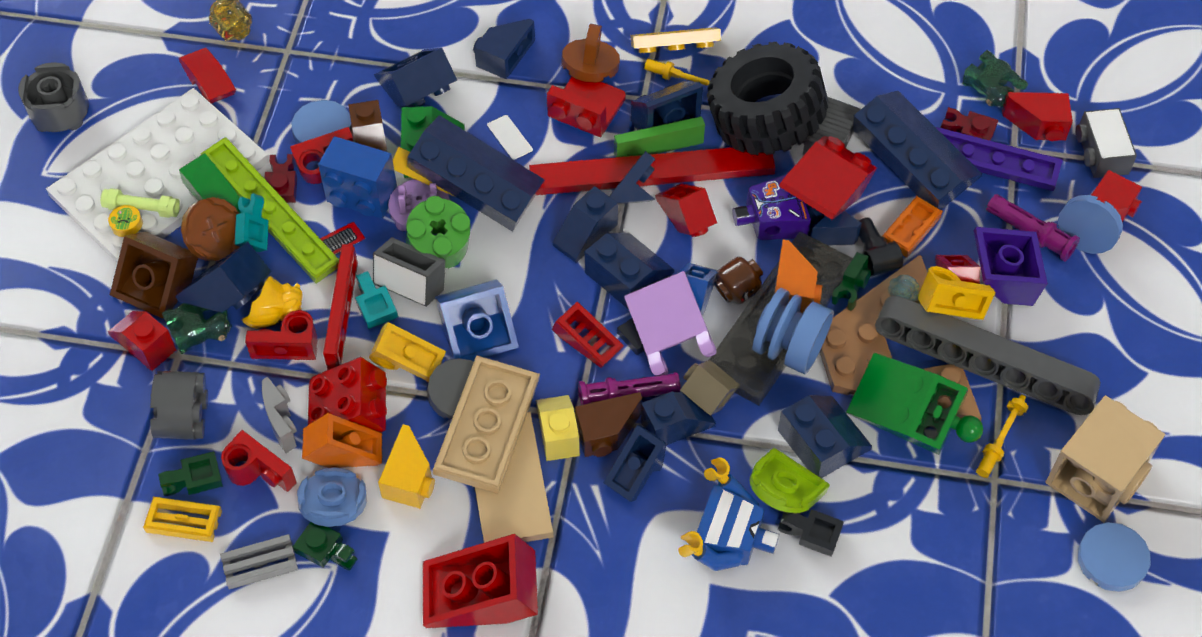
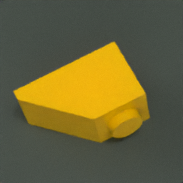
[378,424,435,509]

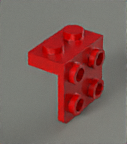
[547,77,626,138]
[308,357,387,432]

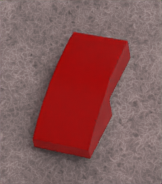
[179,47,236,104]

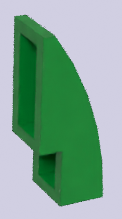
[179,153,241,214]

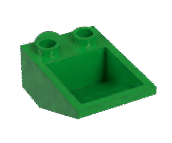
[846,353,983,455]

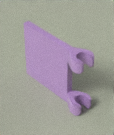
[624,271,717,376]

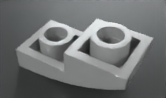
[262,377,297,453]

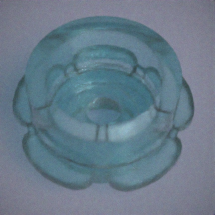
[888,275,919,302]

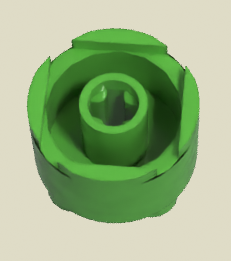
[406,196,471,269]

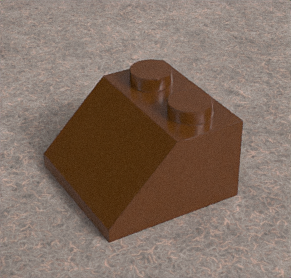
[109,232,198,319]

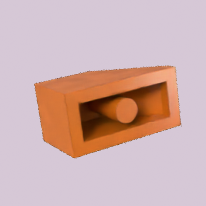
[775,239,822,313]
[302,413,382,468]

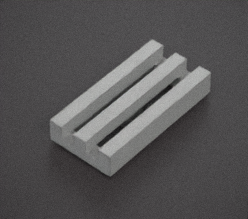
[220,534,298,590]

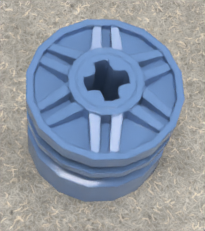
[752,288,834,374]

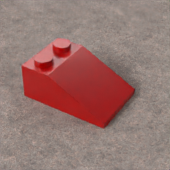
[779,136,877,220]
[423,533,538,628]

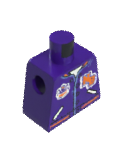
[732,174,811,240]

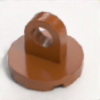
[561,23,620,82]
[181,197,240,262]

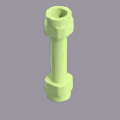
[100,188,180,218]

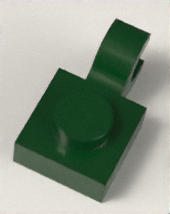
[832,252,871,311]
[158,451,223,496]
[292,522,358,571]

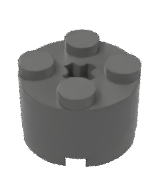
[18,62,89,132]
[150,371,208,440]

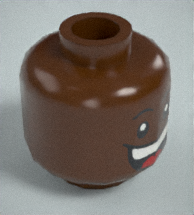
[714,257,763,304]

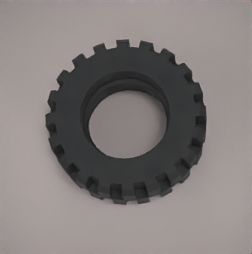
[707,42,828,155]

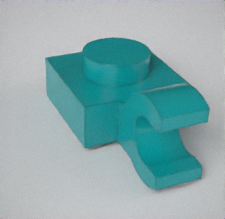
[235,193,269,252]
[355,271,398,329]

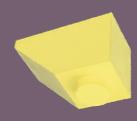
[536,395,580,461]

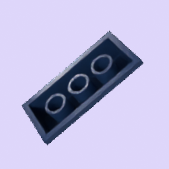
[853,91,982,210]
[406,115,545,232]

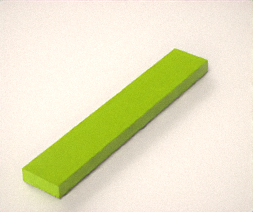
[200,137,339,284]

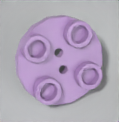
[388,179,450,231]

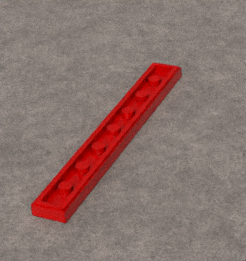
[529,147,776,195]

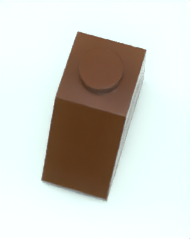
[348,100,387,152]
[575,392,642,457]

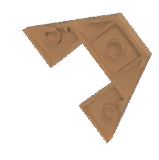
[820,255,982,421]

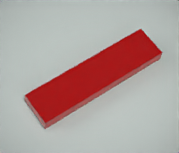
[323,244,358,370]

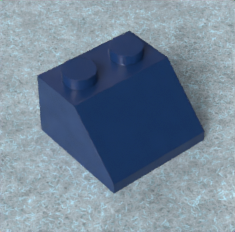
[374,48,457,107]
[631,81,703,130]
[584,233,674,309]
[175,242,271,313]
[778,395,872,479]

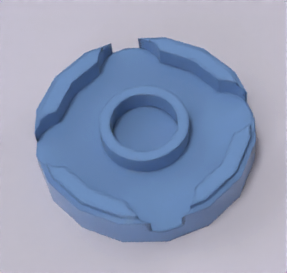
[291,100,352,144]
[1058,195,1123,254]
[297,467,367,527]
[1078,522,1151,592]

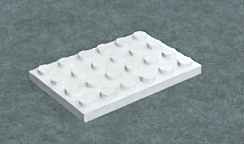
[46,88,270,263]

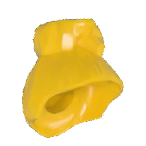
[242,276,303,329]

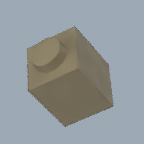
[680,360,740,416]

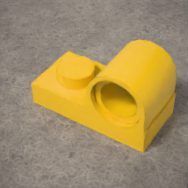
[917,266,996,320]
[369,322,446,382]

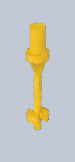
[644,59,710,86]
[976,394,1028,478]

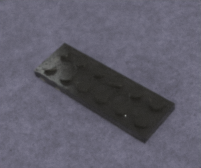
[709,232,853,406]

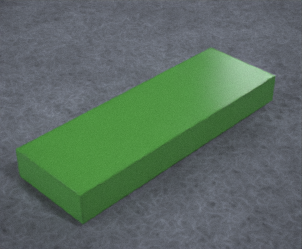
[614,117,705,157]

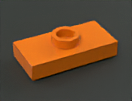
[882,196,943,258]

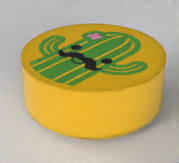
[108,205,143,237]

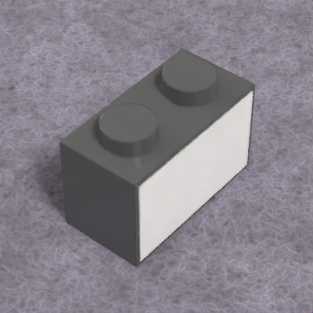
[1075,108,1137,178]
[373,237,445,307]

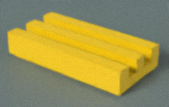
[143,496,222,542]

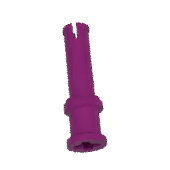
[986,194,1080,262]
[578,372,681,405]

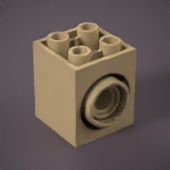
[1045,395,1166,523]

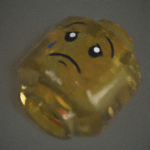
[209,0,253,41]

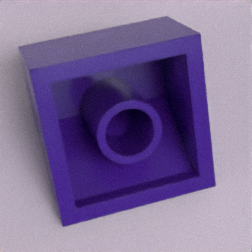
[973,227,1048,306]

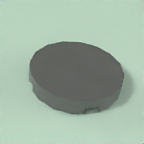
[427,358,474,419]

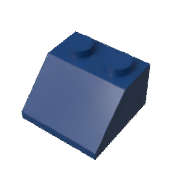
[435,279,519,361]

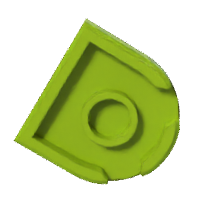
[749,448,830,513]

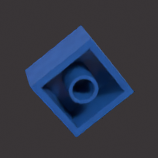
[318,136,397,219]

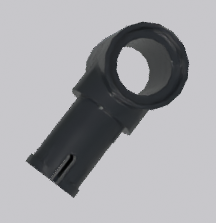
[859,217,903,277]

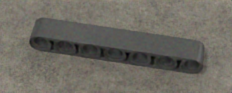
[875,296,1101,415]

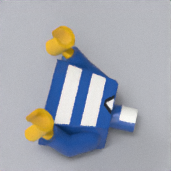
[678,457,780,571]

